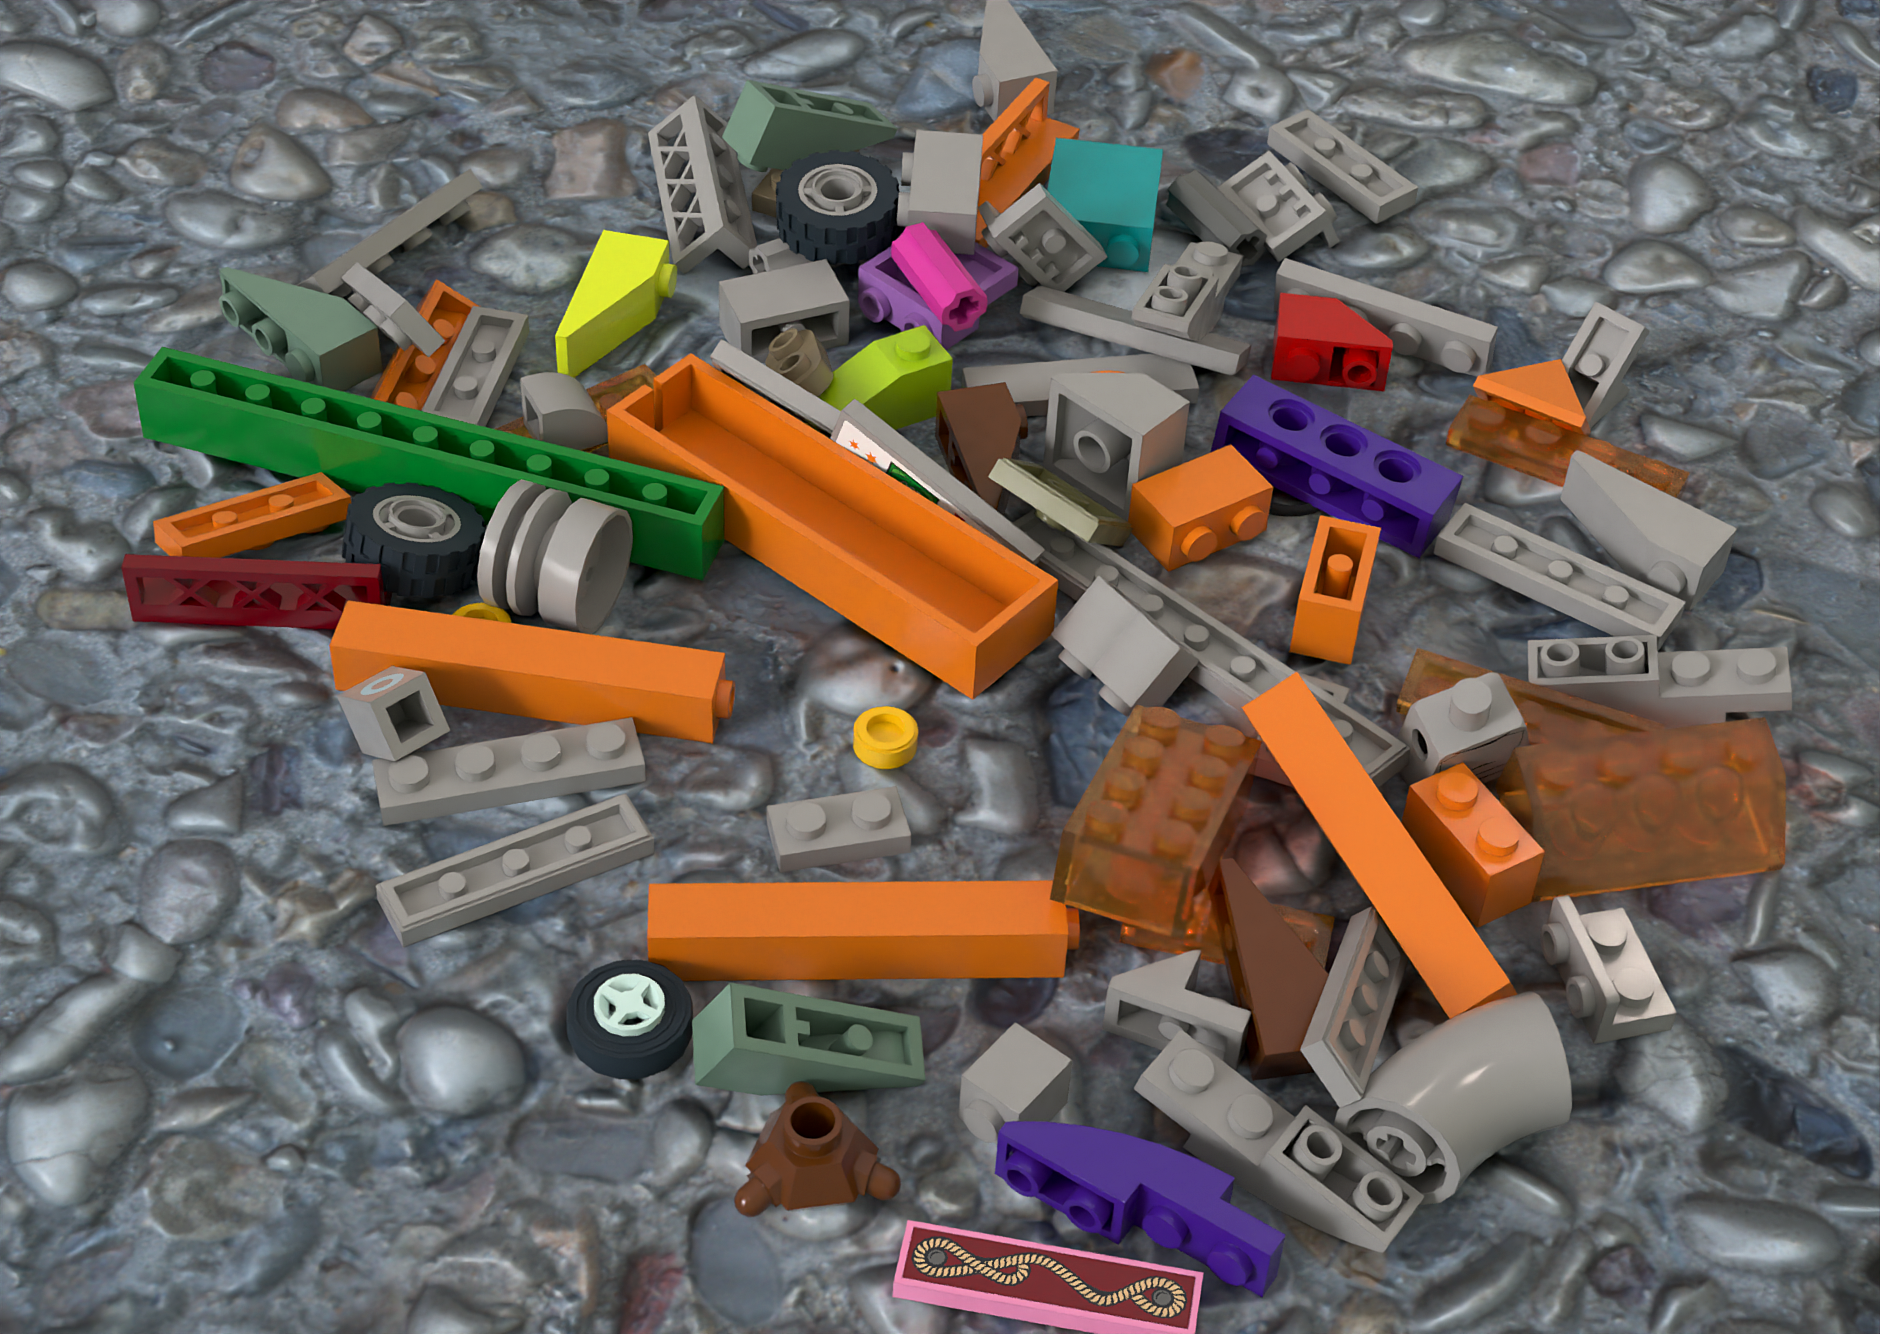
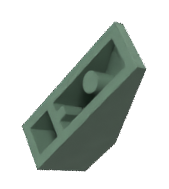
[722,80,898,172]
[692,982,926,1095]

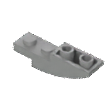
[1131,242,1243,341]
[1528,635,1792,730]
[1134,1029,1425,1253]

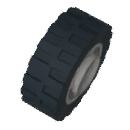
[776,150,900,265]
[342,482,486,598]

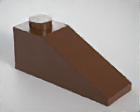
[935,382,1028,516]
[1208,858,1329,1081]

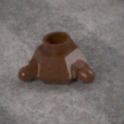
[734,1081,901,1217]

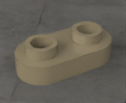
[765,328,834,397]

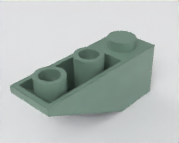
[219,267,383,391]

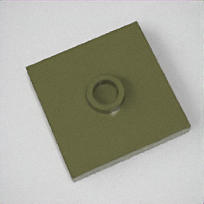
[988,458,1133,546]

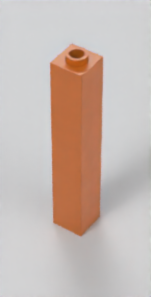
[329,600,736,744]
[1241,672,1517,1019]
[647,880,1080,981]

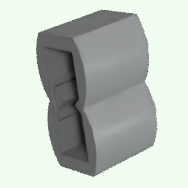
[1051,576,1200,719]

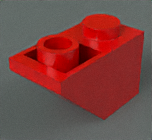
[1271,292,1393,392]

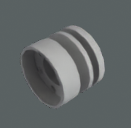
[477,479,633,634]

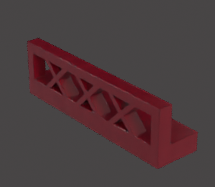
[121,554,393,629]

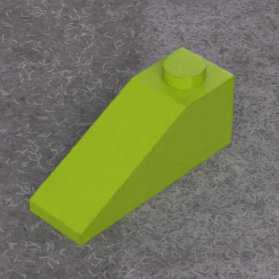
[818,325,953,430]

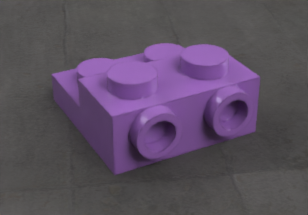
[858,242,1019,350]

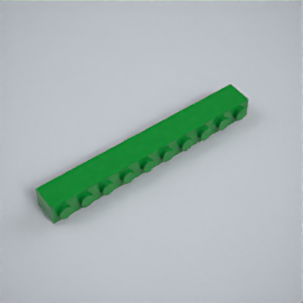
[133,347,724,580]

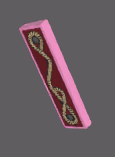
[893,1220,1204,1334]

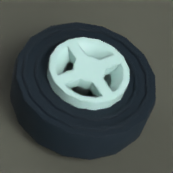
[567,960,693,1080]

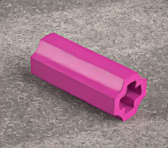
[891,222,987,332]

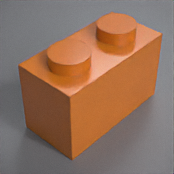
[1128,444,1273,572]
[1289,515,1381,665]
[1401,762,1545,928]

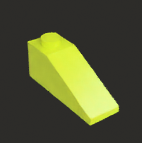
[555,230,677,378]

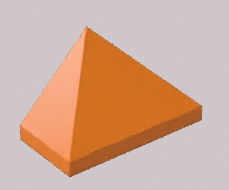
[1473,359,1591,441]

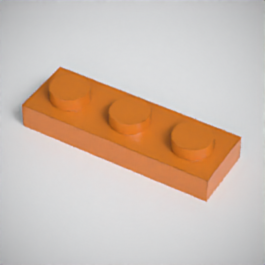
[153,472,351,558]

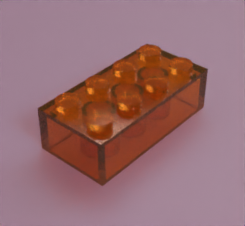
[1050,704,1262,940]

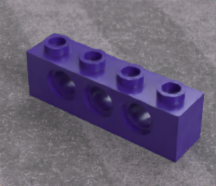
[1210,375,1464,558]

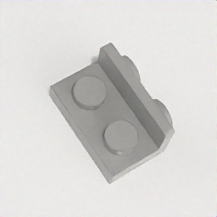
[1217,150,1339,262]
[978,183,1107,292]
[1540,895,1677,1044]

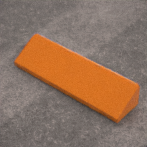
[370,279,480,411]

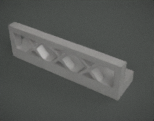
[648,95,757,274]

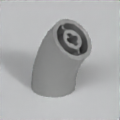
[1333,991,1572,1205]

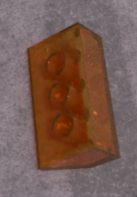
[1495,717,1786,902]

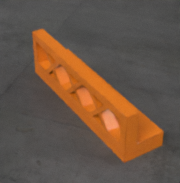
[975,77,1079,249]

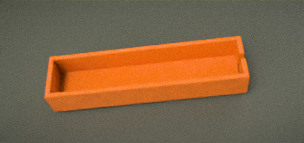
[607,353,1058,700]

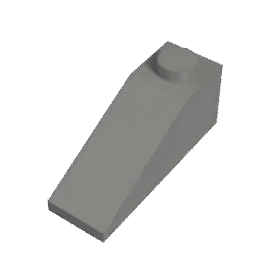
[972,0,1057,121]
[1560,450,1737,611]

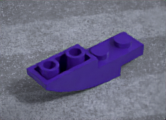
[994,1121,1286,1297]

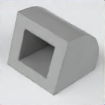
[520,372,608,450]

